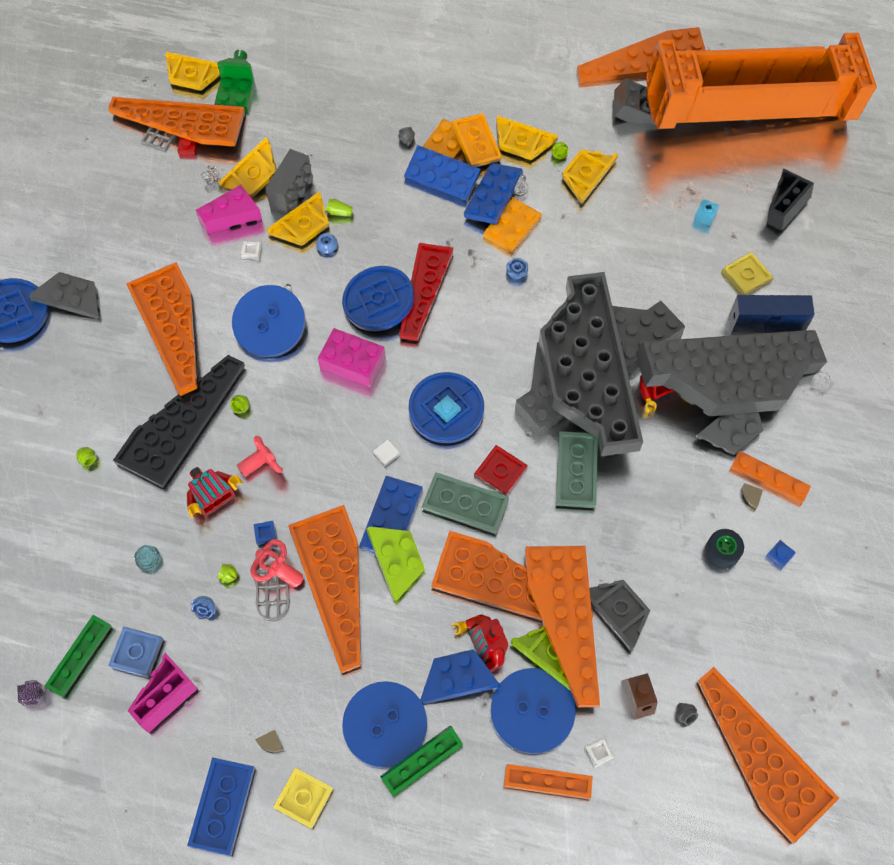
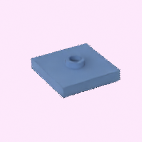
[108,626,164,678]

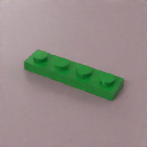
[44,615,112,698]
[380,726,463,796]

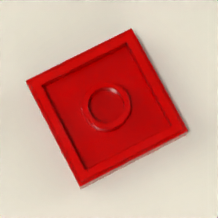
[474,445,528,496]

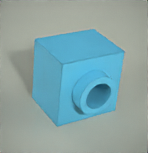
[694,199,720,226]

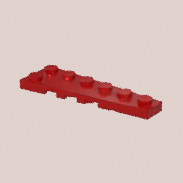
[399,243,454,341]

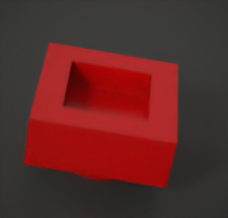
[177,137,198,156]

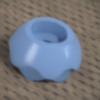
[316,233,338,254]
[506,258,528,279]
[191,596,216,618]

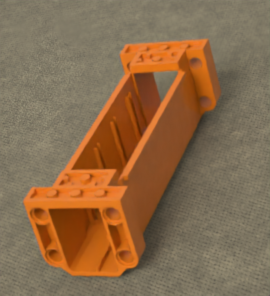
[646,33,877,129]

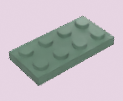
[556,431,598,508]
[422,472,509,534]

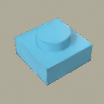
[434,395,461,422]

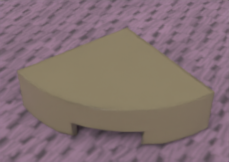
[742,483,763,509]
[255,730,284,752]

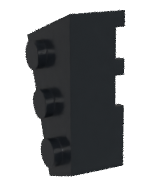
[767,168,814,231]

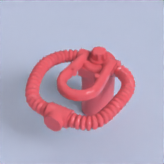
[236,436,283,477]
[250,539,303,587]

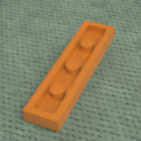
[730,451,811,505]
[504,764,593,799]

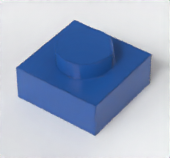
[254,521,276,545]
[766,540,796,569]

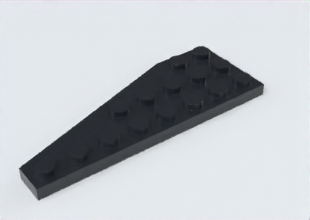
[113,355,245,488]

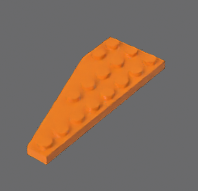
[577,27,706,83]
[108,97,245,147]
[126,262,197,396]
[288,505,361,674]
[431,530,594,621]
[525,546,600,708]
[698,667,839,844]

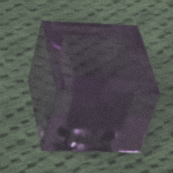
[17,680,46,707]

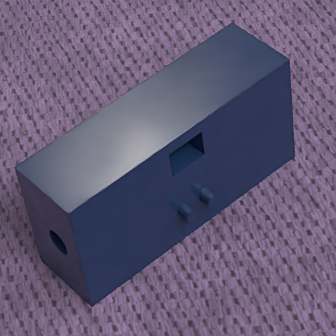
[729,295,815,333]

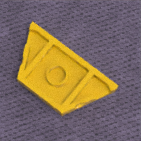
[165,52,220,91]
[496,115,558,160]
[218,137,277,197]
[562,149,618,204]
[266,192,329,246]

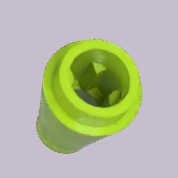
[326,198,353,217]

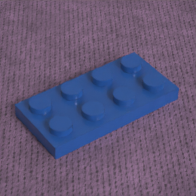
[404,145,481,202]
[463,163,523,225]
[359,475,423,553]
[187,757,255,856]

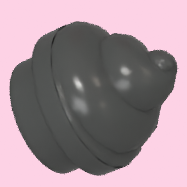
[398,127,415,146]
[677,703,698,725]

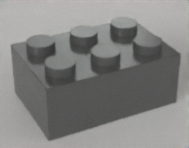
[265,149,313,215]

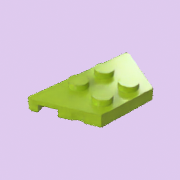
[366,527,425,601]
[510,626,570,690]

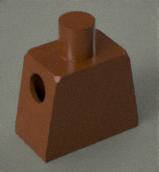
[622,673,658,720]

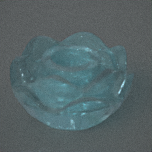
[134,545,160,570]

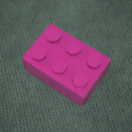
[318,328,386,388]

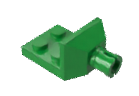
[214,50,255,111]

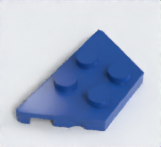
[420,649,500,705]

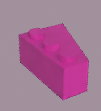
[195,185,262,234]
[128,653,198,733]

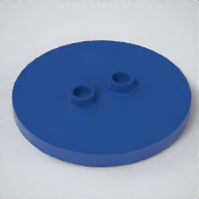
[342,266,415,331]
[0,278,48,343]
[232,285,306,357]
[408,372,484,443]
[491,668,575,754]
[342,681,427,768]

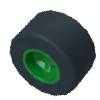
[705,529,745,568]

